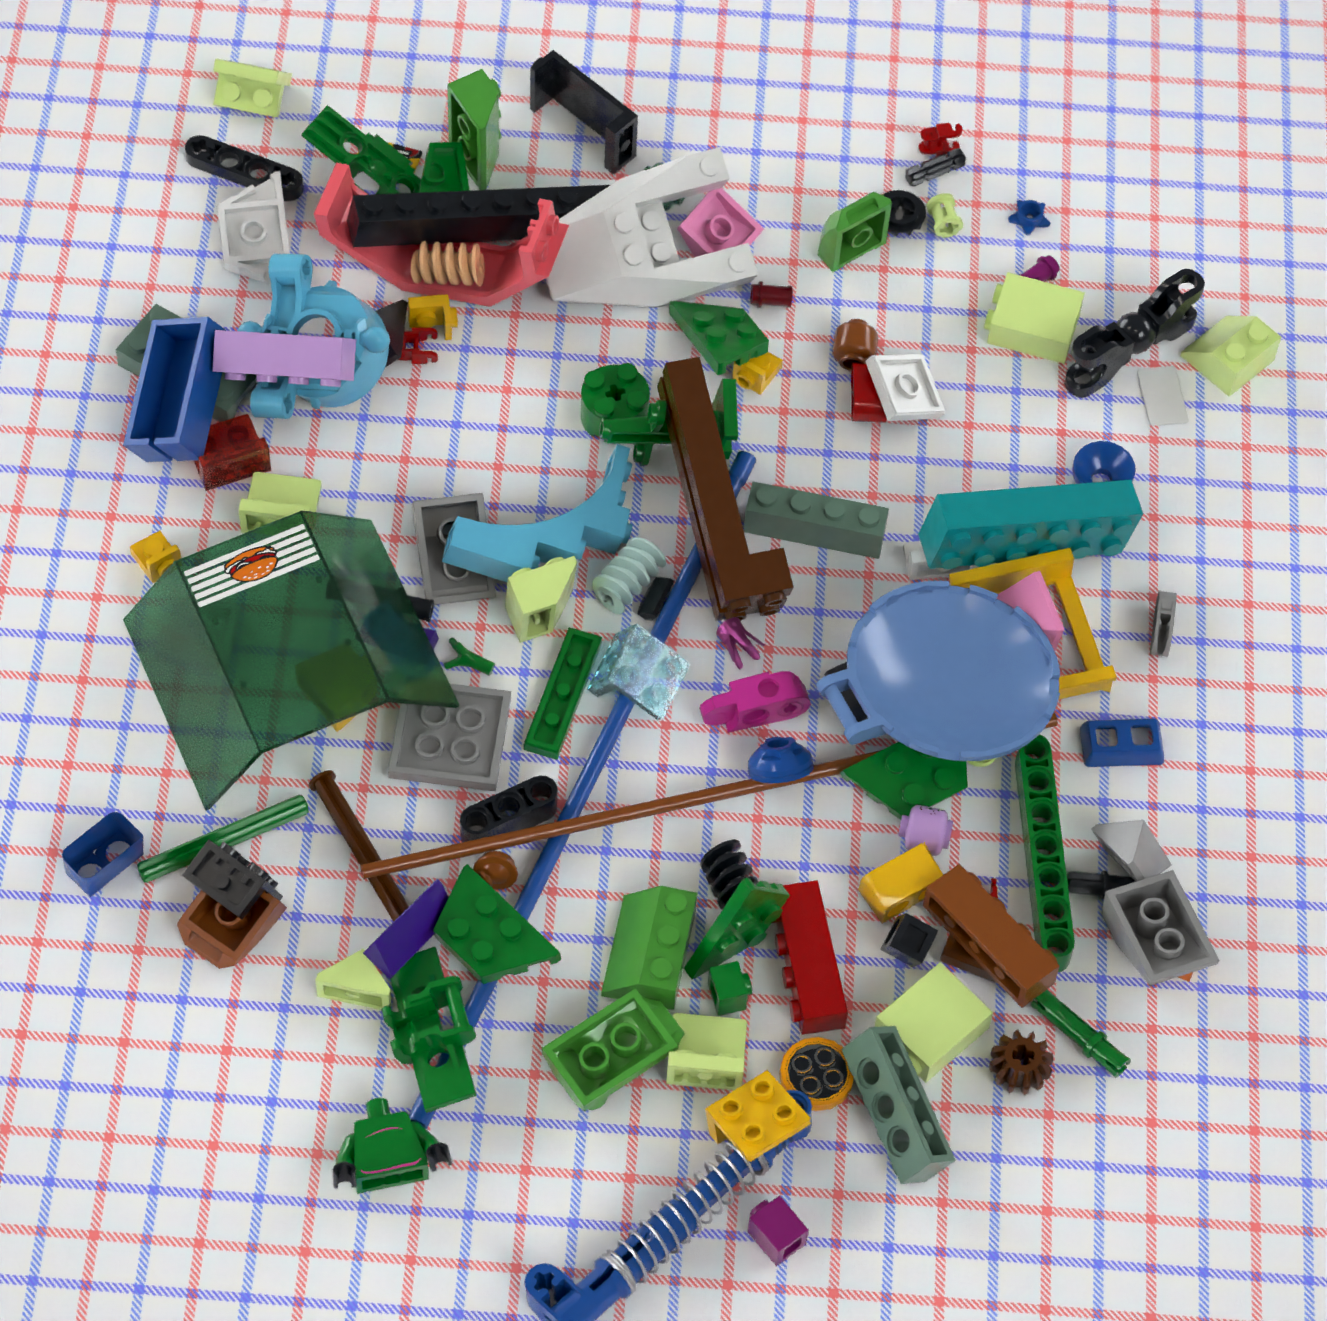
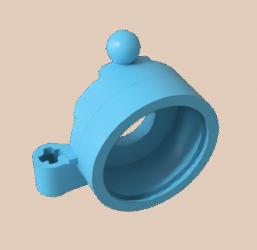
[237,253,390,419]

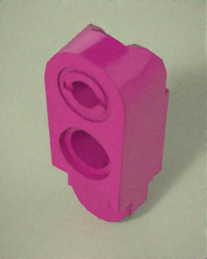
[699,671,811,733]

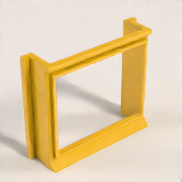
[949,548,1117,700]

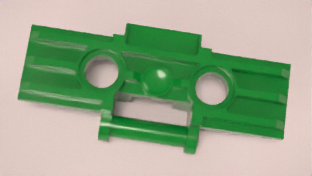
[301,105,421,194]
[382,946,477,1113]

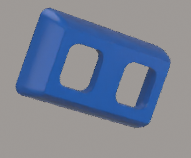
[1080,718,1164,767]

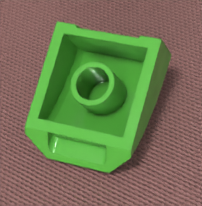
[817,192,892,272]

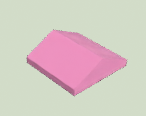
[677,188,764,257]

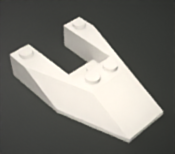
[546,147,758,308]

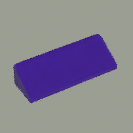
[363,878,449,979]

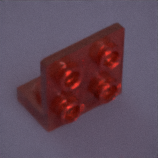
[193,414,271,491]

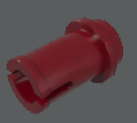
[750,281,793,308]

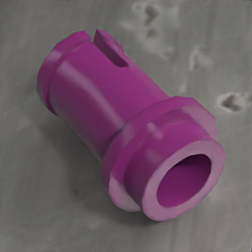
[1020,255,1060,282]

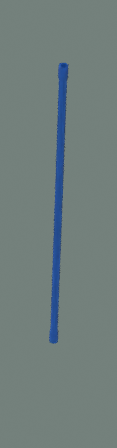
[409,451,756,1129]

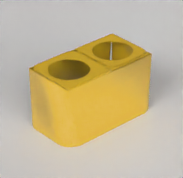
[858,842,943,923]

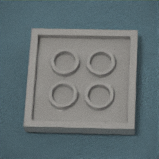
[388,678,511,791]

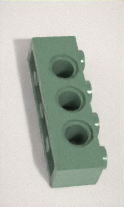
[841,1026,956,1184]

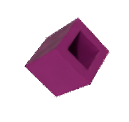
[747,1195,809,1266]

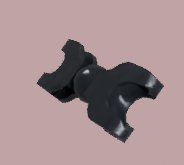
[1064,269,1205,398]

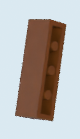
[922,864,1059,1008]

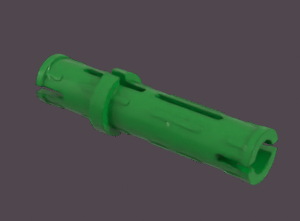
[1031,989,1131,1078]

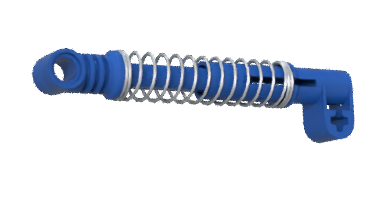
[524,1090,812,1321]

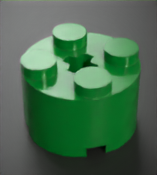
[581,363,650,442]

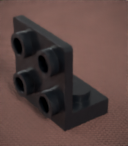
[182,840,283,920]

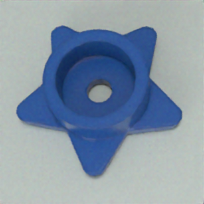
[1008,200,1051,235]

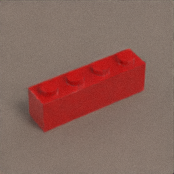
[772,880,848,1035]

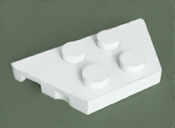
[217,171,290,284]

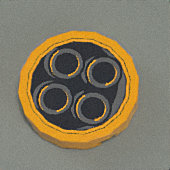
[779,1037,854,1111]

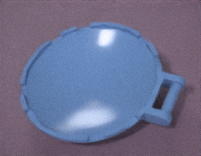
[816,581,1060,761]

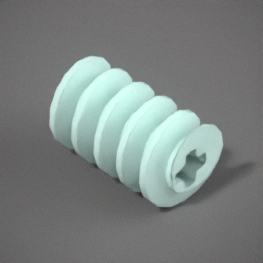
[592,537,666,615]

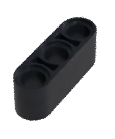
[460,775,558,842]

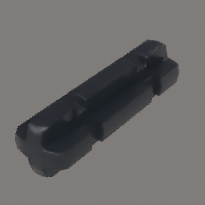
[905,148,966,187]

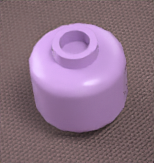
[898,805,953,856]

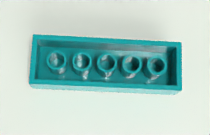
[918,480,1143,570]

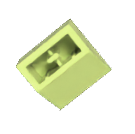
[505,556,577,643]

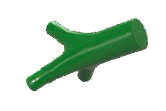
[444,637,495,676]

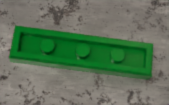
[524,627,602,760]

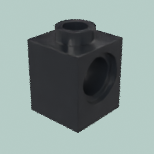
[880,913,938,967]

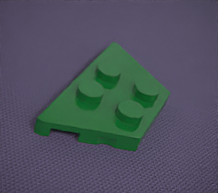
[669,301,769,375]
[840,742,968,820]
[433,864,562,984]
[684,878,790,979]

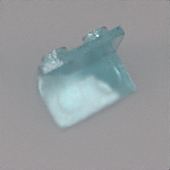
[587,623,690,720]

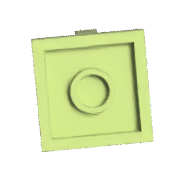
[213,59,292,118]

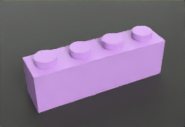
[212,330,356,387]

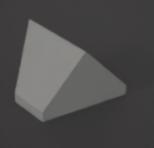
[1092,820,1172,881]

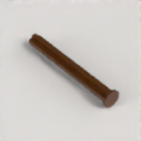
[309,770,409,922]

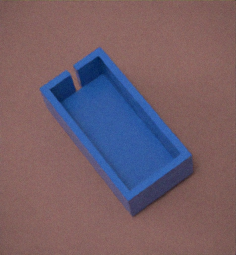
[123,316,225,462]

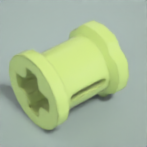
[926,193,963,238]

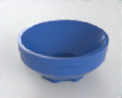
[1073,441,1136,484]
[748,737,814,783]

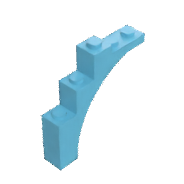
[442,444,633,582]

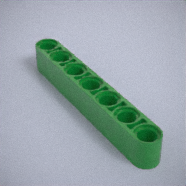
[1015,734,1075,973]

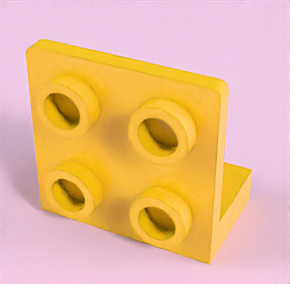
[705,1070,811,1162]

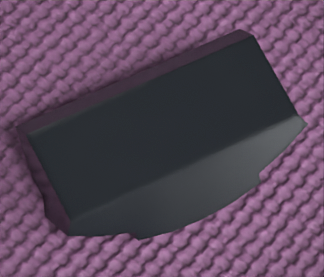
[637,577,674,620]

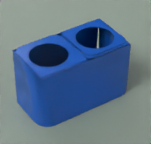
[62,812,144,897]

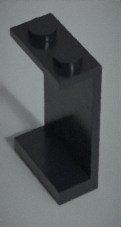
[530,50,638,175]

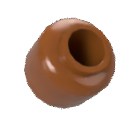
[832,319,878,371]

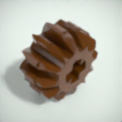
[989,1029,1054,1096]

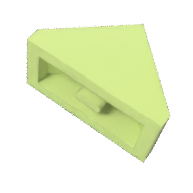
[315,949,391,1010]

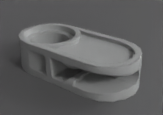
[1150,591,1177,657]

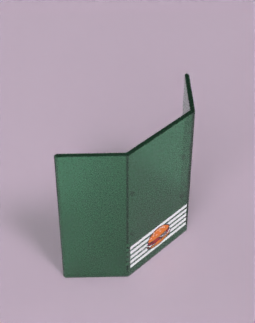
[123,510,460,811]

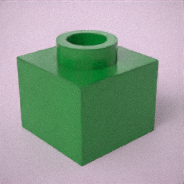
[708,961,752,1016]

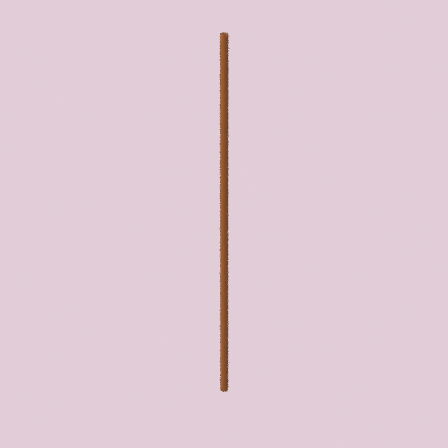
[360,713,1058,879]

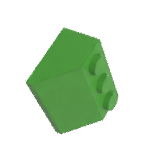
[447,69,501,190]
[601,886,697,1010]

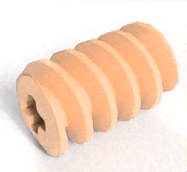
[411,241,485,287]

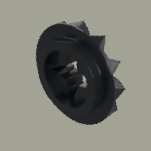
[883,190,926,236]

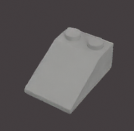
[411,493,496,605]
[1101,870,1219,986]

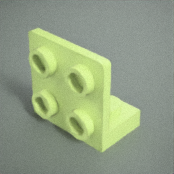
[239,472,322,541]
[666,1013,747,1090]

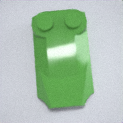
[542,988,685,1112]

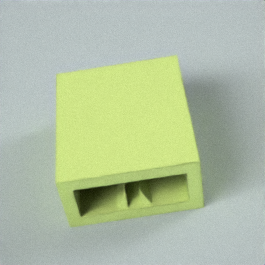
[984,272,1085,364]
[874,962,993,1083]

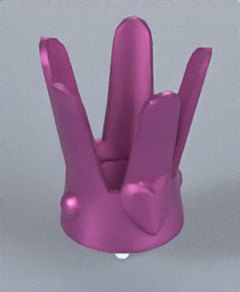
[716,617,765,669]

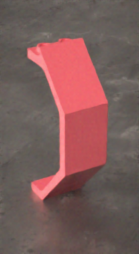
[314,163,569,307]

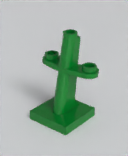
[599,378,738,466]

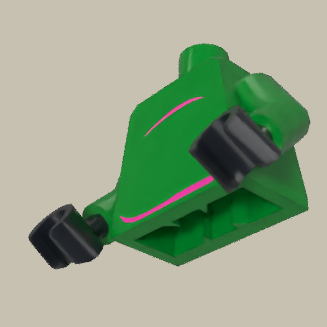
[332,1098,452,1194]

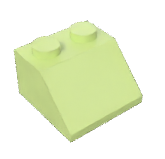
[1180,316,1281,397]

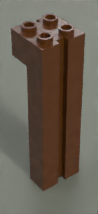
[657,357,794,621]

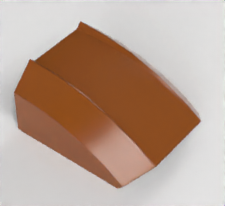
[177,890,287,969]

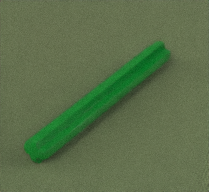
[137,795,309,883]

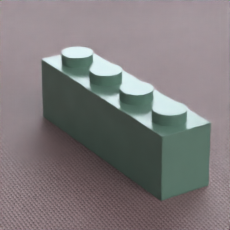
[744,481,889,559]

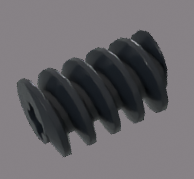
[700,839,758,910]

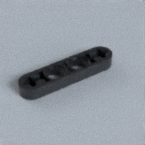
[185,135,304,201]

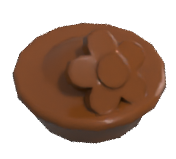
[473,851,518,890]

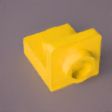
[408,294,458,340]
[732,352,783,395]
[130,530,183,584]

